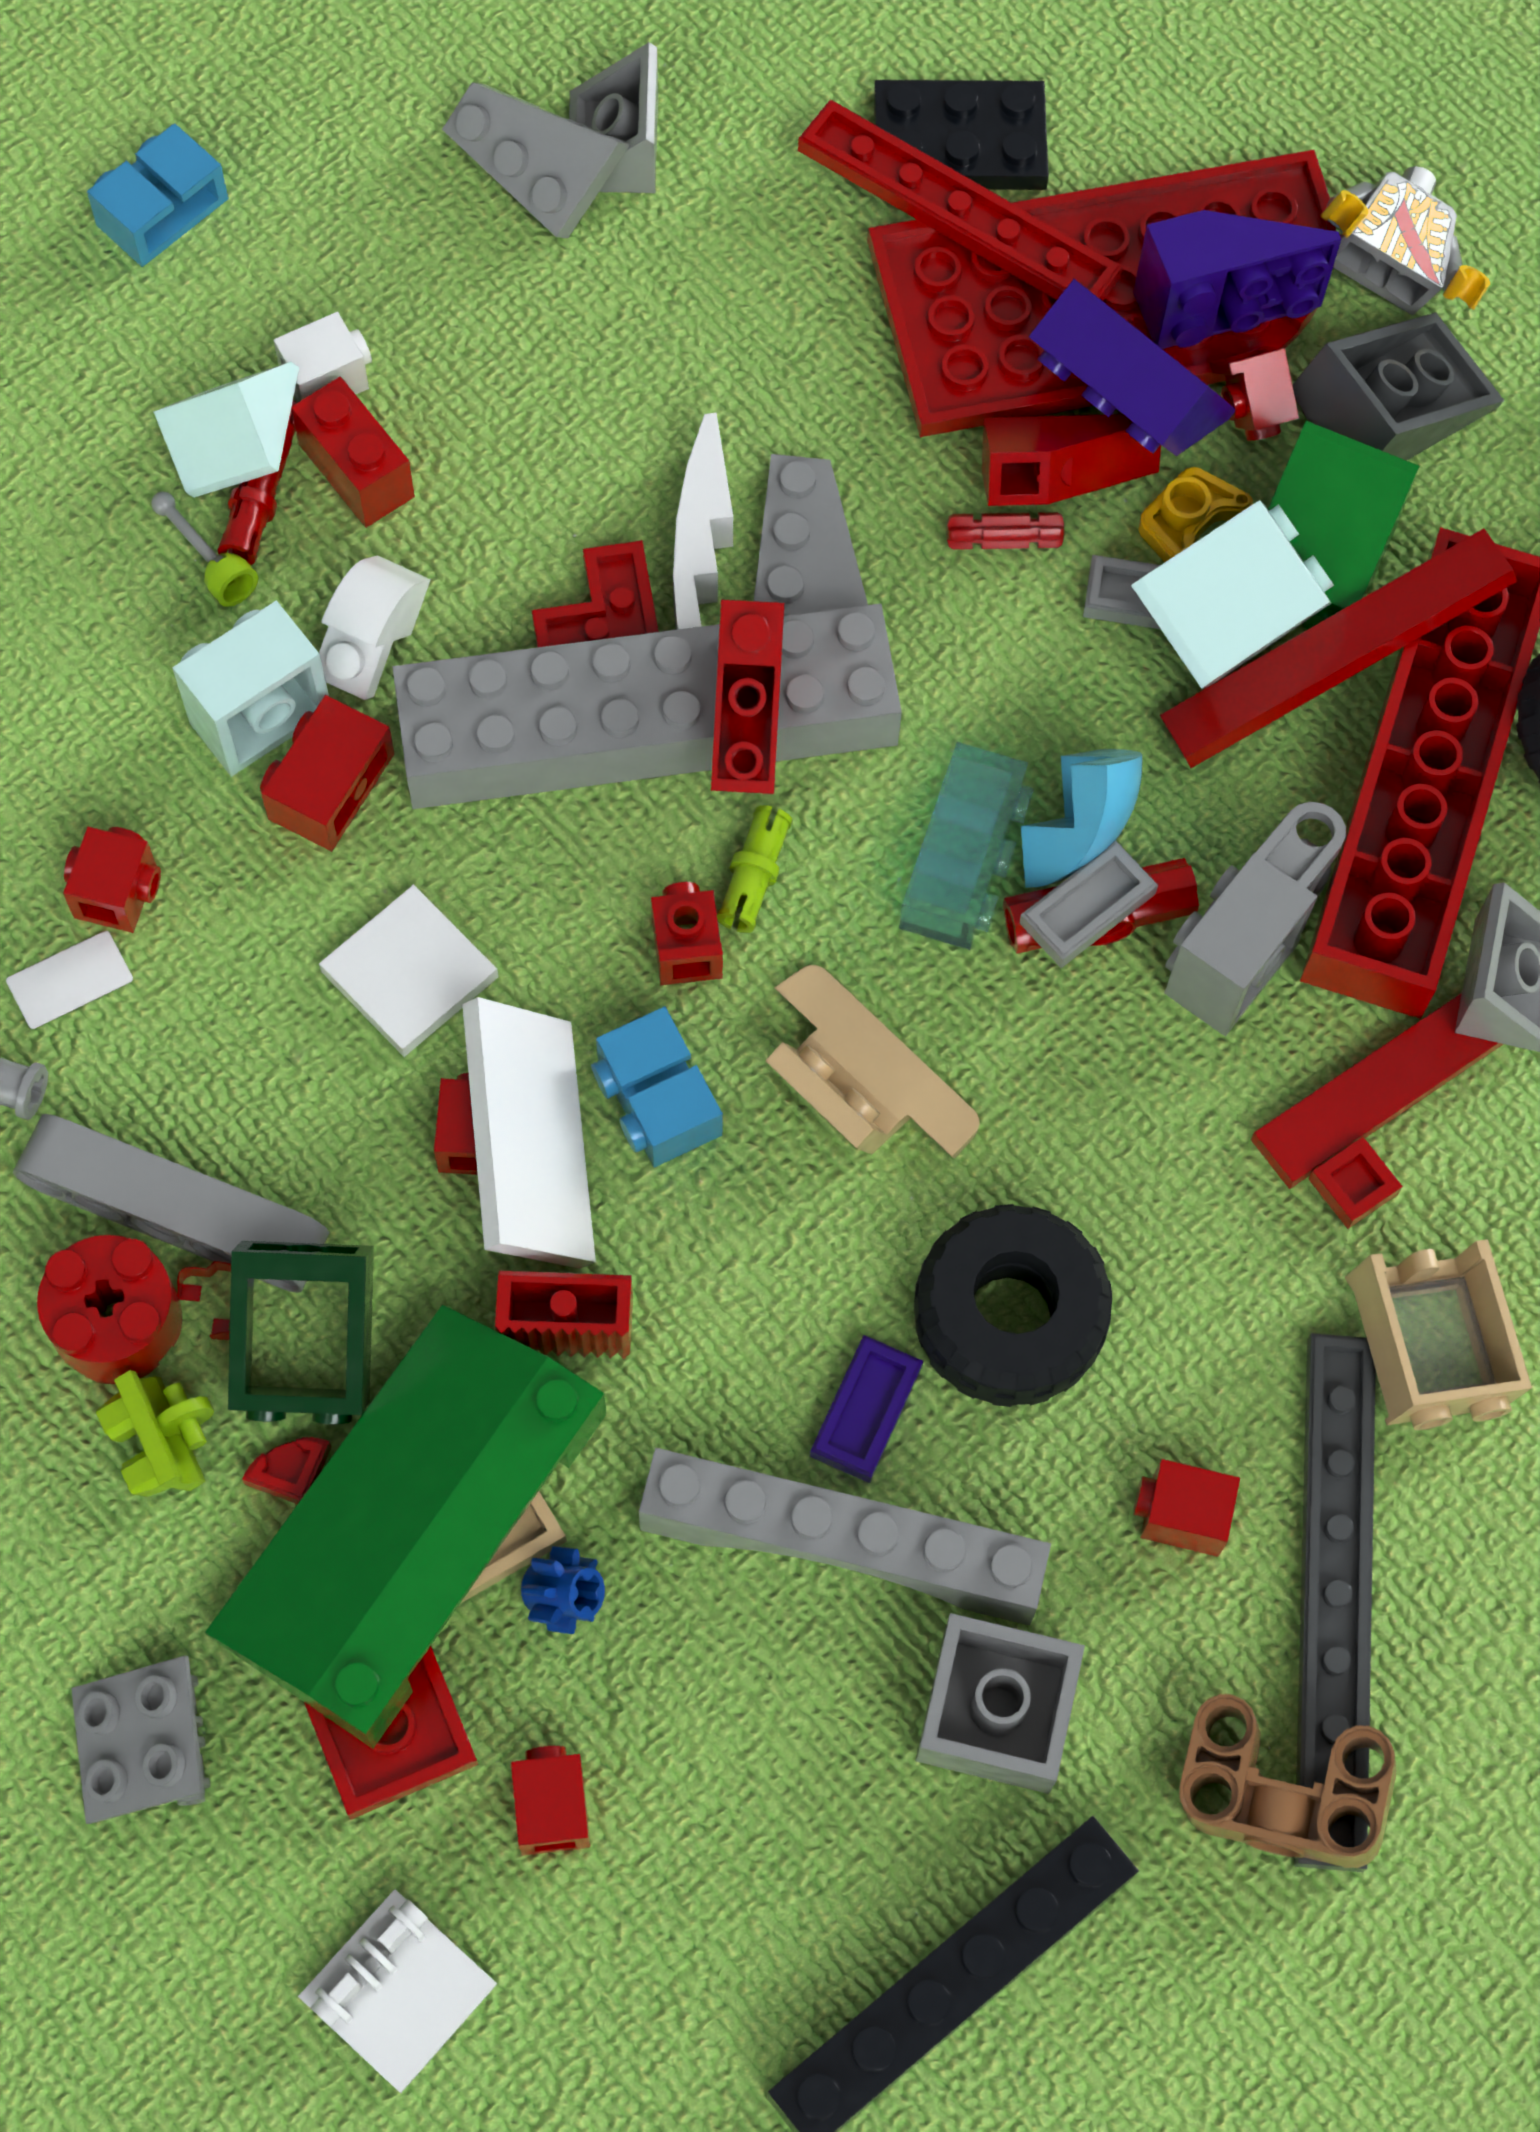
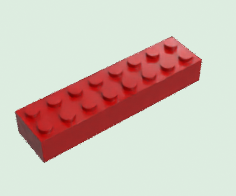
[1300,527,1540,1019]

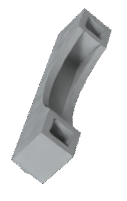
[639,1447,1051,1626]

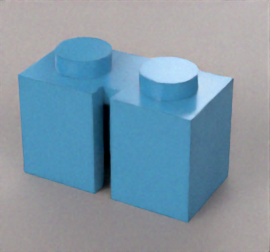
[87,123,229,267]
[591,1006,723,1168]

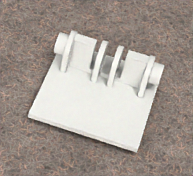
[298,1889,497,2093]

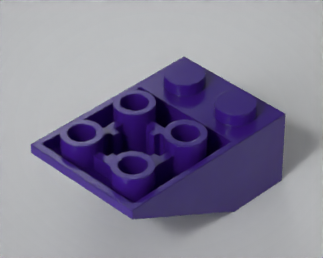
[1133,210,1341,349]

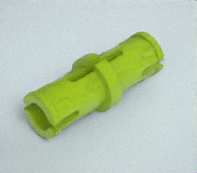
[717,805,793,933]

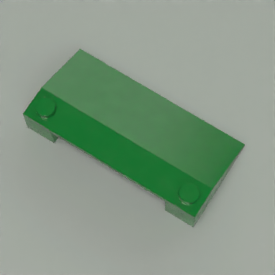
[205,1304,606,1748]

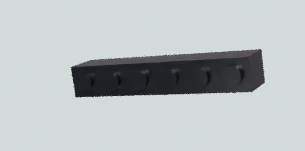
[766,1816,1139,2132]

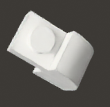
[319,555,431,700]

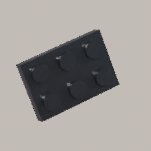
[874,80,1049,190]

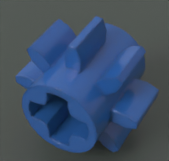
[521,1546,605,1634]

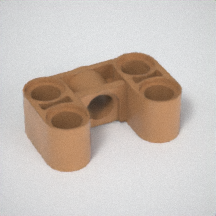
[1179,1694,1396,1868]

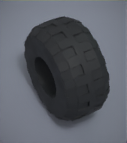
[914,1204,1113,1407]

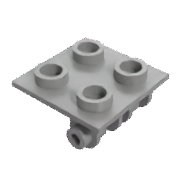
[71,1656,211,1824]

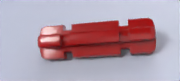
[946,512,1064,550]

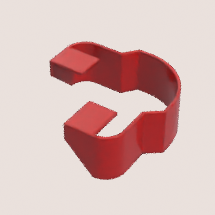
[177,1261,231,1340]

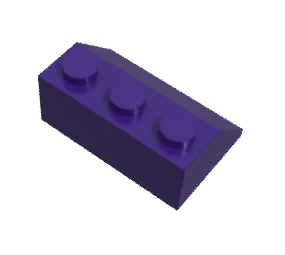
[1029,279,1236,456]

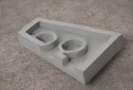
[442,82,630,238]
[754,454,868,616]

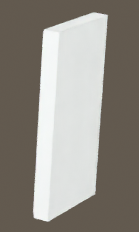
[462,997,596,1269]

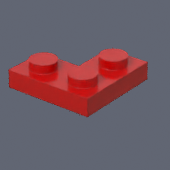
[532,540,659,648]

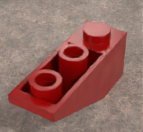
[982,414,1161,506]
[711,599,785,794]

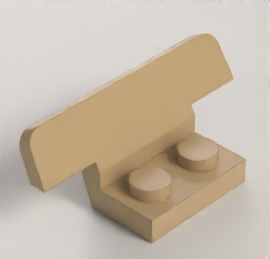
[765,965,979,1158]

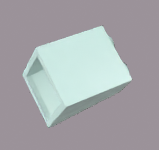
[1131,500,1334,688]

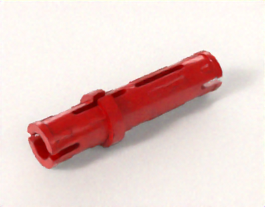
[217,400,296,565]

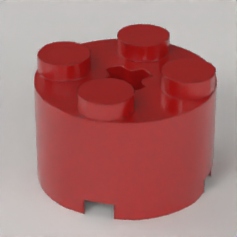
[37,1235,182,1384]

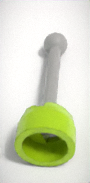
[151,492,259,607]

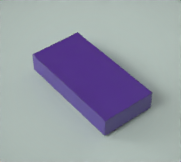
[810,1335,924,1483]

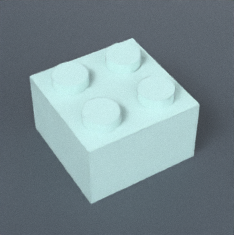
[172,600,329,777]

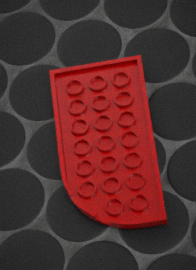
[867,150,1336,437]

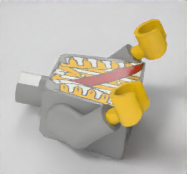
[1320,166,1490,315]

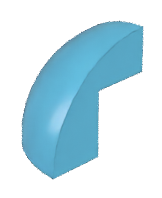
[1021,749,1142,888]

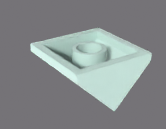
[154,362,299,498]

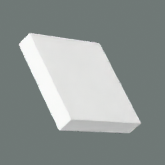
[319,884,498,1057]

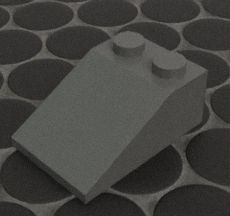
[1293,312,1505,460]

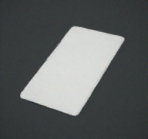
[6,931,133,1029]

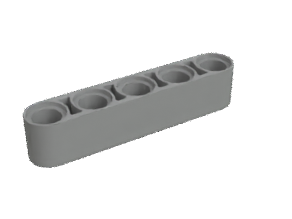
[13,1114,330,1293]

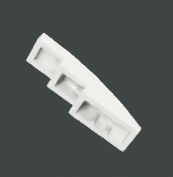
[673,413,733,630]

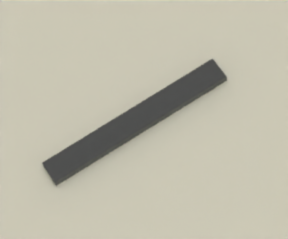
[1294,1333,1376,1872]

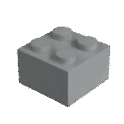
[915,1613,1085,1794]

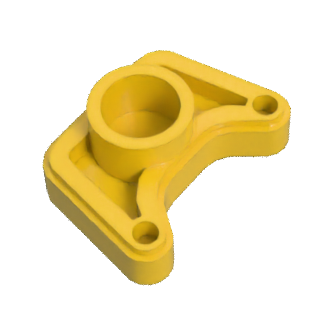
[1138,467,1253,562]

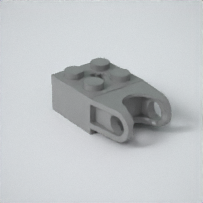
[1164,802,1346,1037]

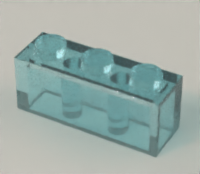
[899,742,1034,950]

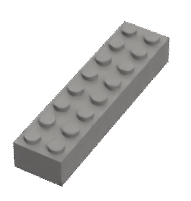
[392,604,902,809]

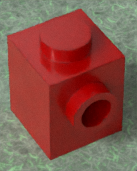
[63,826,161,933]

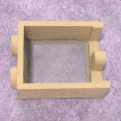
[1345,1239,1532,1430]

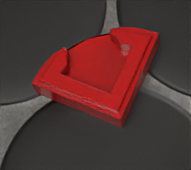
[242,1437,332,1504]

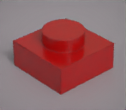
[1308,1137,1403,1229]

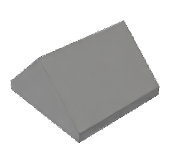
[569,42,658,193]
[1455,882,1540,1052]

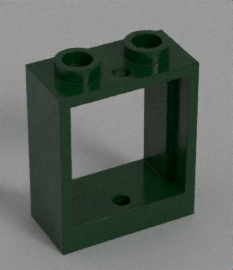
[228,1241,374,1424]

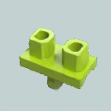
[96,1370,215,1497]

